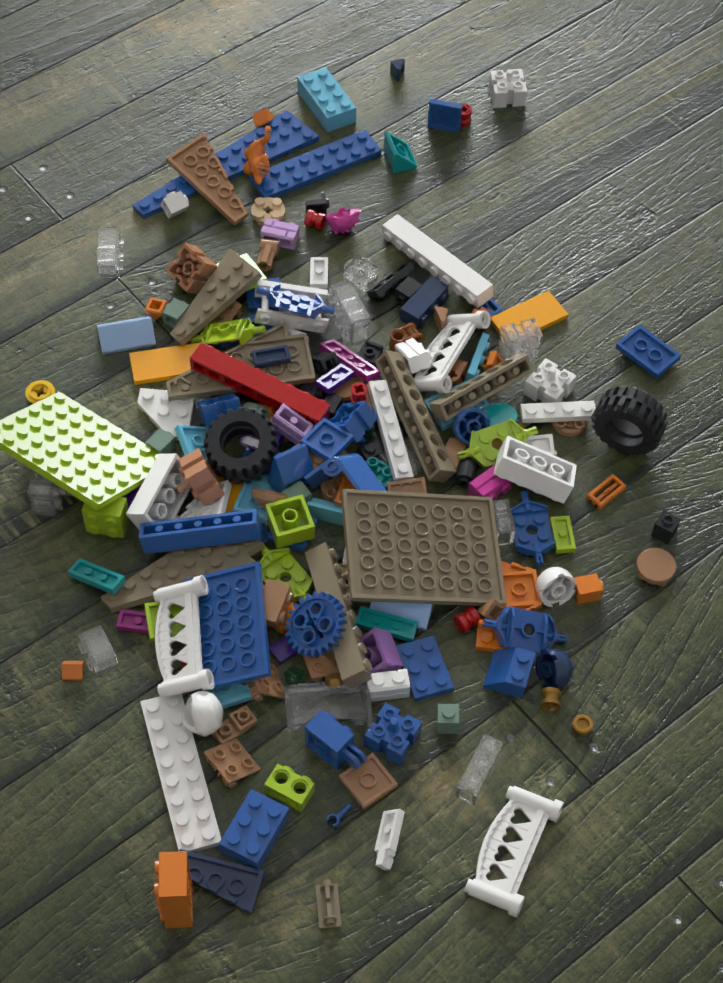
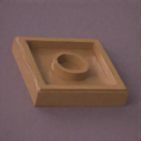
[339,752,398,810]

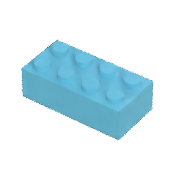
[297,67,356,133]

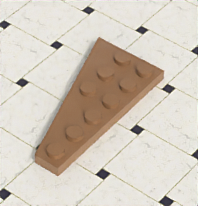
[166,133,248,226]

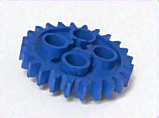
[284,591,348,658]

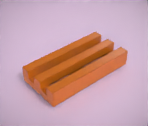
[586,474,627,510]

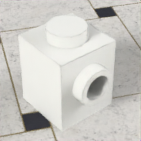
[160,191,189,219]

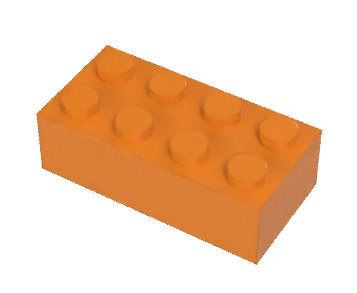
[154,851,193,928]

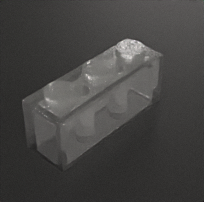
[97,226,124,278]
[456,734,504,805]

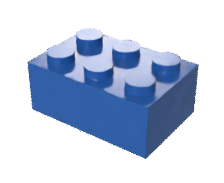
[219,789,290,870]

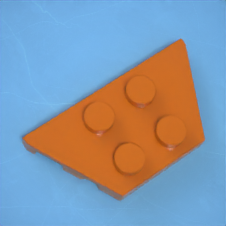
[501,561,542,611]

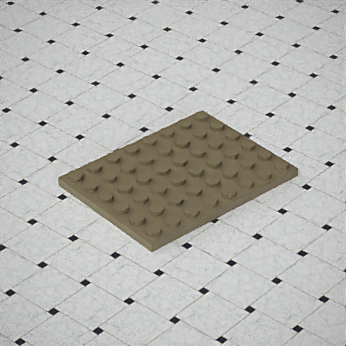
[341,489,507,606]

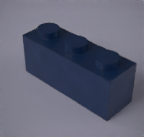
[400,276,449,330]

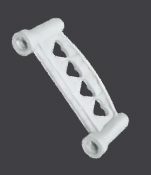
[413,311,490,393]
[153,575,214,697]
[464,786,564,918]

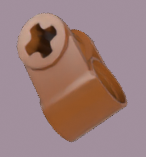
[389,322,425,352]
[448,359,469,387]

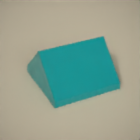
[384,131,418,173]

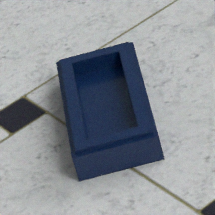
[251,345,291,369]

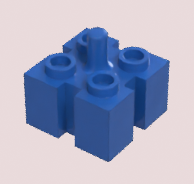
[197,393,241,429]
[329,401,378,445]
[364,703,422,766]

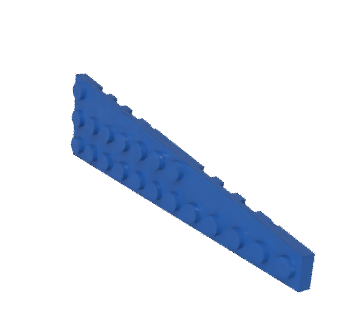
[133,110,319,219]

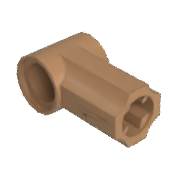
[256,238,280,272]

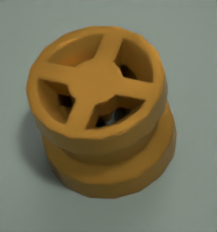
[540,687,561,711]

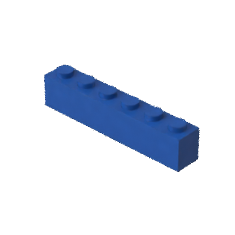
[139,509,262,554]

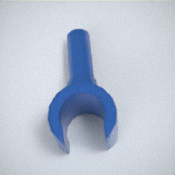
[326,803,351,829]

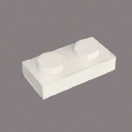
[310,257,328,289]

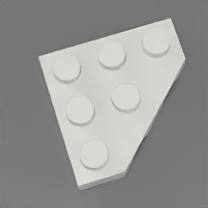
[137,388,195,441]
[175,480,232,519]

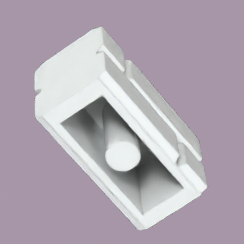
[394,338,432,374]
[366,669,410,702]

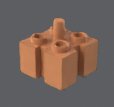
[165,243,217,294]
[176,448,225,506]

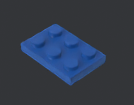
[615,325,681,379]
[396,635,454,702]

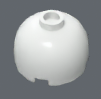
[536,567,577,607]

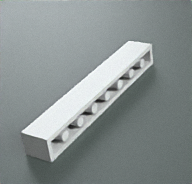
[382,214,494,308]

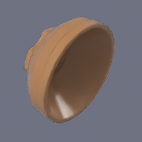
[252,488,287,508]

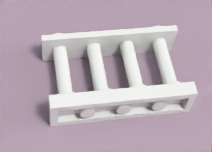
[254,280,329,333]

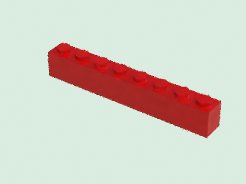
[190,342,330,427]

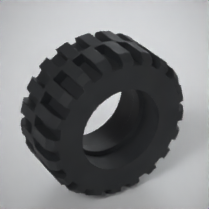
[591,386,668,455]
[204,407,279,484]

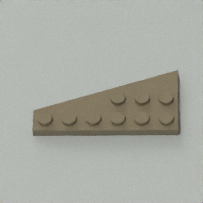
[170,249,263,346]

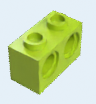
[264,764,315,813]

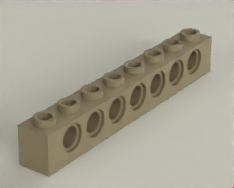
[375,350,456,483]

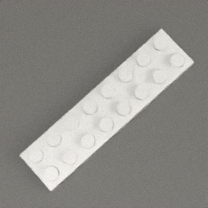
[140,694,221,853]

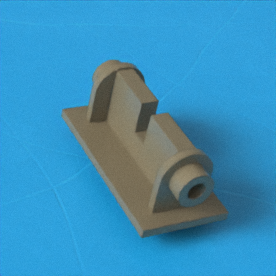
[315,879,341,929]

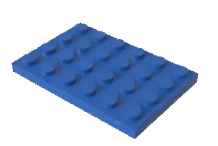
[183,561,271,694]

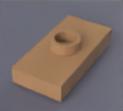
[387,477,427,493]

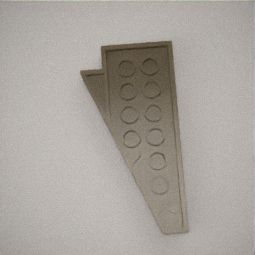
[166,322,316,401]
[100,540,264,613]

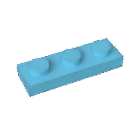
[463,332,490,382]

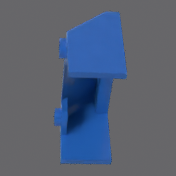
[304,453,386,491]

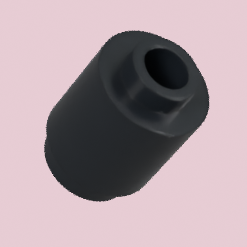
[455,459,477,488]

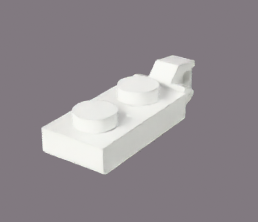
[374,809,405,870]

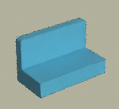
[307,497,343,526]

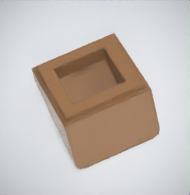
[434,306,448,332]
[477,598,506,621]

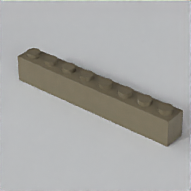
[305,542,372,689]

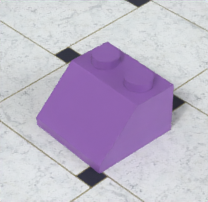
[360,627,403,683]

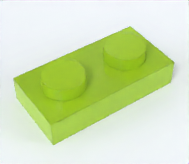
[550,516,576,554]

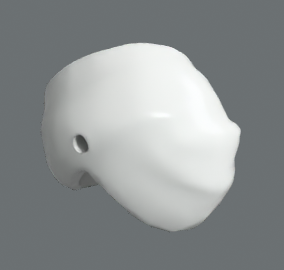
[182,691,223,737]

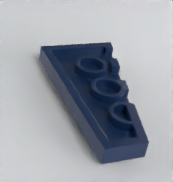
[179,849,264,915]

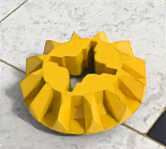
[25,380,55,404]

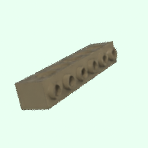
[429,354,534,421]

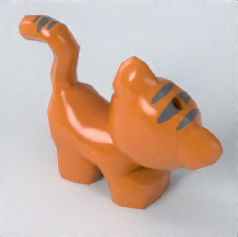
[243,126,271,185]

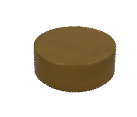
[325,673,345,687]
[572,714,593,736]

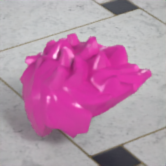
[325,208,361,234]

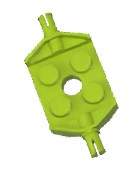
[190,318,266,346]
[457,418,538,468]
[260,543,314,603]

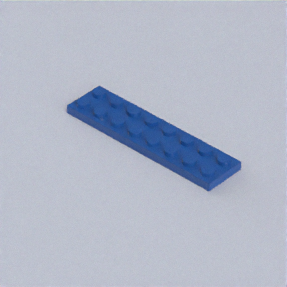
[249,129,382,198]

